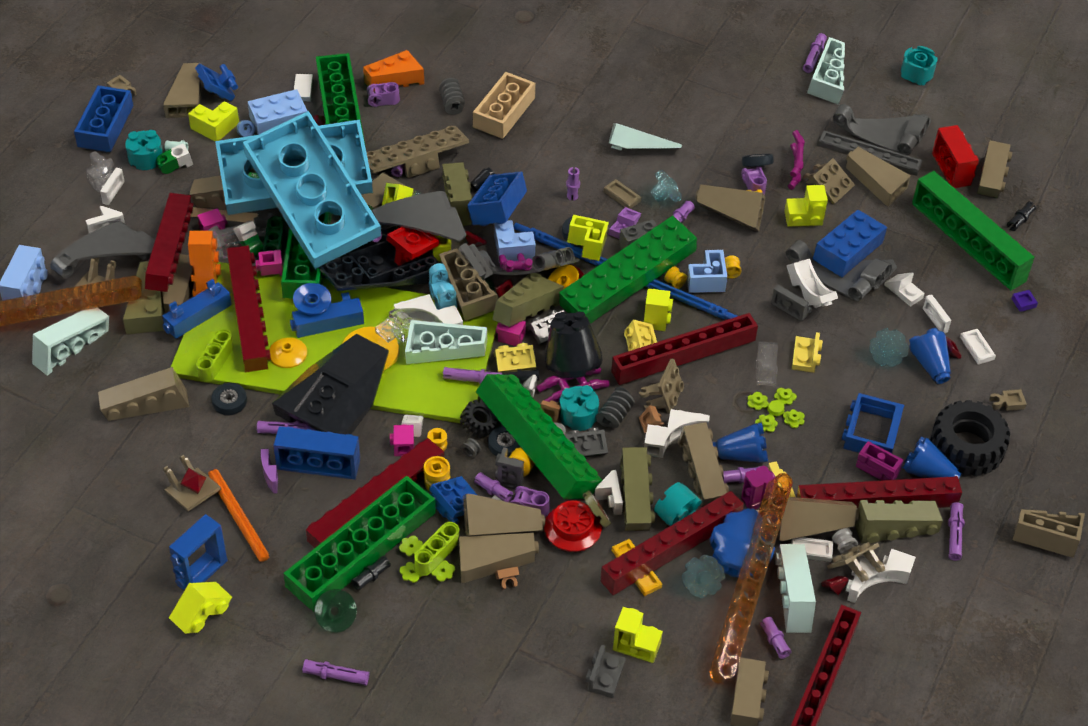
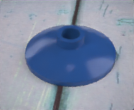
[293,283,331,315]

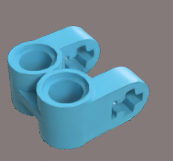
[429,263,457,310]

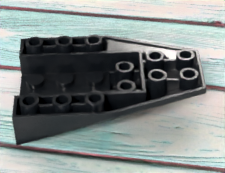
[318,226,440,291]
[272,334,389,435]

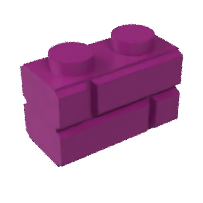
[856,441,903,481]
[741,466,776,510]

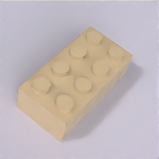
[473,72,535,139]

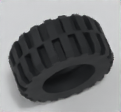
[930,400,1011,476]

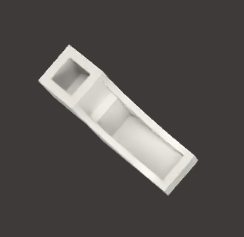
[786,259,838,308]
[394,294,463,325]
[644,409,710,458]
[846,549,915,603]

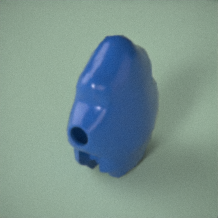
[710,508,775,580]

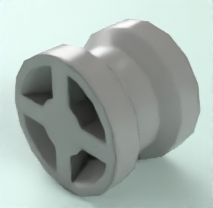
[832,528,858,554]

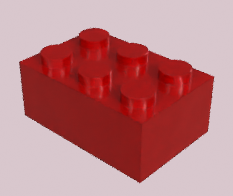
[932,125,979,188]

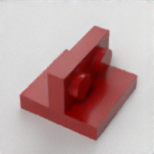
[386,227,439,266]

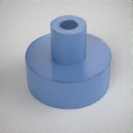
[236,120,255,137]

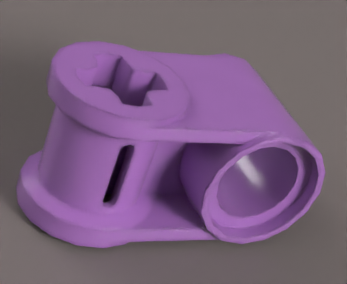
[367,82,400,107]
[742,166,767,195]
[510,486,550,517]

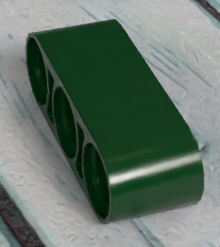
[263,216,285,257]

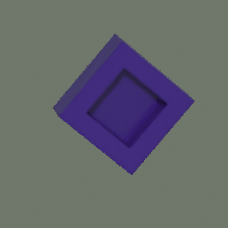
[1011,290,1038,312]

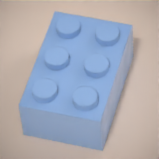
[247,89,307,135]
[0,245,48,314]

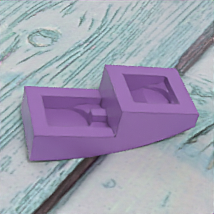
[608,207,641,239]
[261,449,278,493]

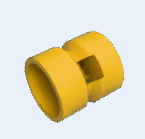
[424,456,450,492]

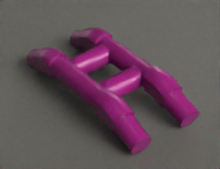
[788,130,805,190]
[499,253,533,272]
[536,367,609,402]

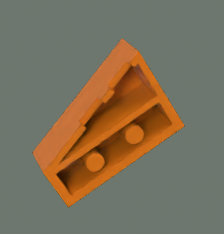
[363,50,424,92]
[188,231,221,297]

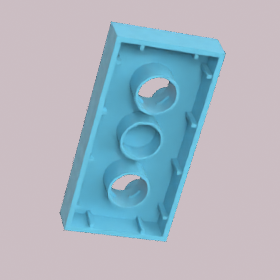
[243,111,381,269]
[215,120,373,215]

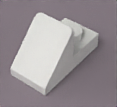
[86,206,125,233]
[884,273,925,307]
[595,470,623,515]

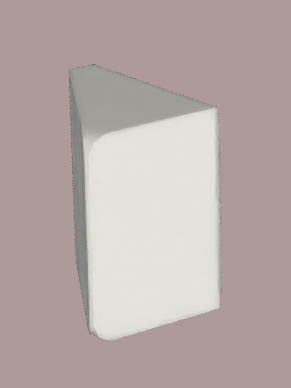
[522,375,537,398]
[402,415,424,437]

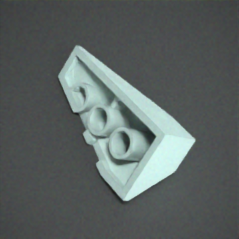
[609,123,682,151]

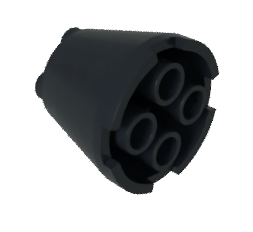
[545,311,603,378]

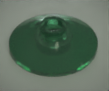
[314,589,357,632]

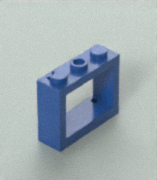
[842,393,904,453]
[169,514,227,590]

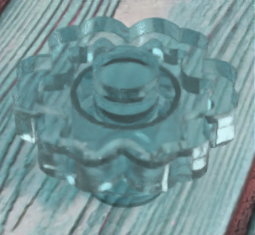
[650,170,682,202]
[869,328,909,367]
[682,555,725,598]

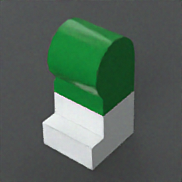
[156,144,193,174]
[233,221,264,256]

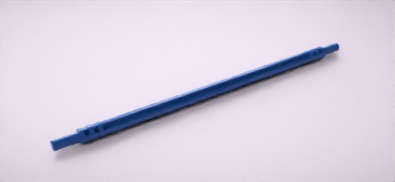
[514,222,737,320]

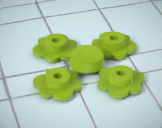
[747,388,805,433]
[399,535,455,583]

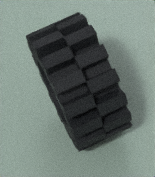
[460,400,498,438]

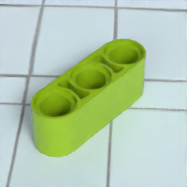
[196,329,233,382]
[414,522,459,576]

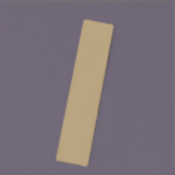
[191,207,258,222]

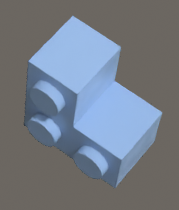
[494,220,536,263]
[687,250,727,293]

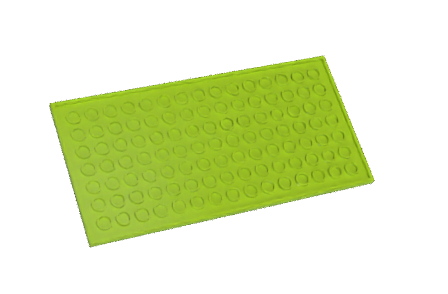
[170,262,499,423]

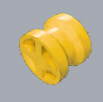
[725,256,741,279]
[664,266,687,289]
[427,428,447,451]

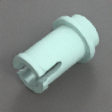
[165,140,188,151]

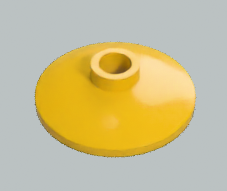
[548,265,579,289]
[269,338,307,368]

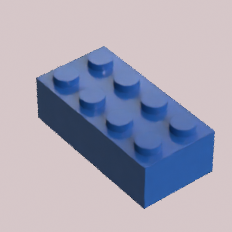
[74,86,134,152]
[467,171,527,226]
[813,210,887,277]
[273,426,360,480]

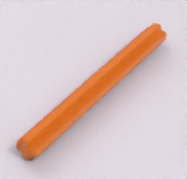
[208,469,269,562]

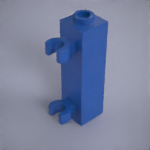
[162,279,232,339]
[290,292,364,338]

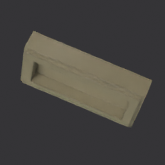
[603,179,641,209]

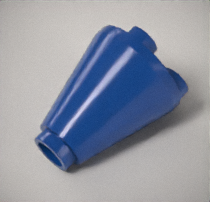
[909,328,951,384]
[713,423,768,463]
[902,436,961,479]

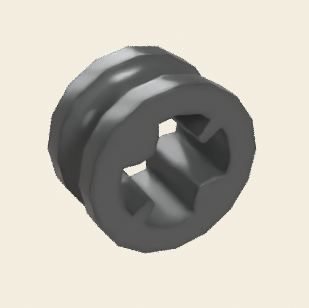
[461,438,481,458]

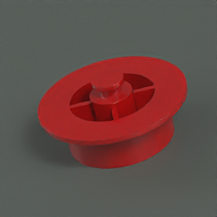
[544,500,602,552]

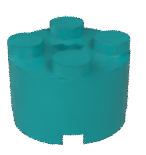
[901,46,938,85]
[125,130,163,170]
[560,385,599,431]
[654,482,702,526]

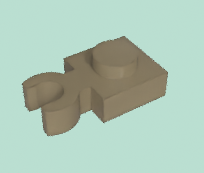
[107,75,137,96]
[989,389,1027,411]

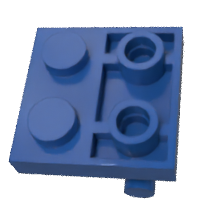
[195,63,238,101]
[429,476,477,525]

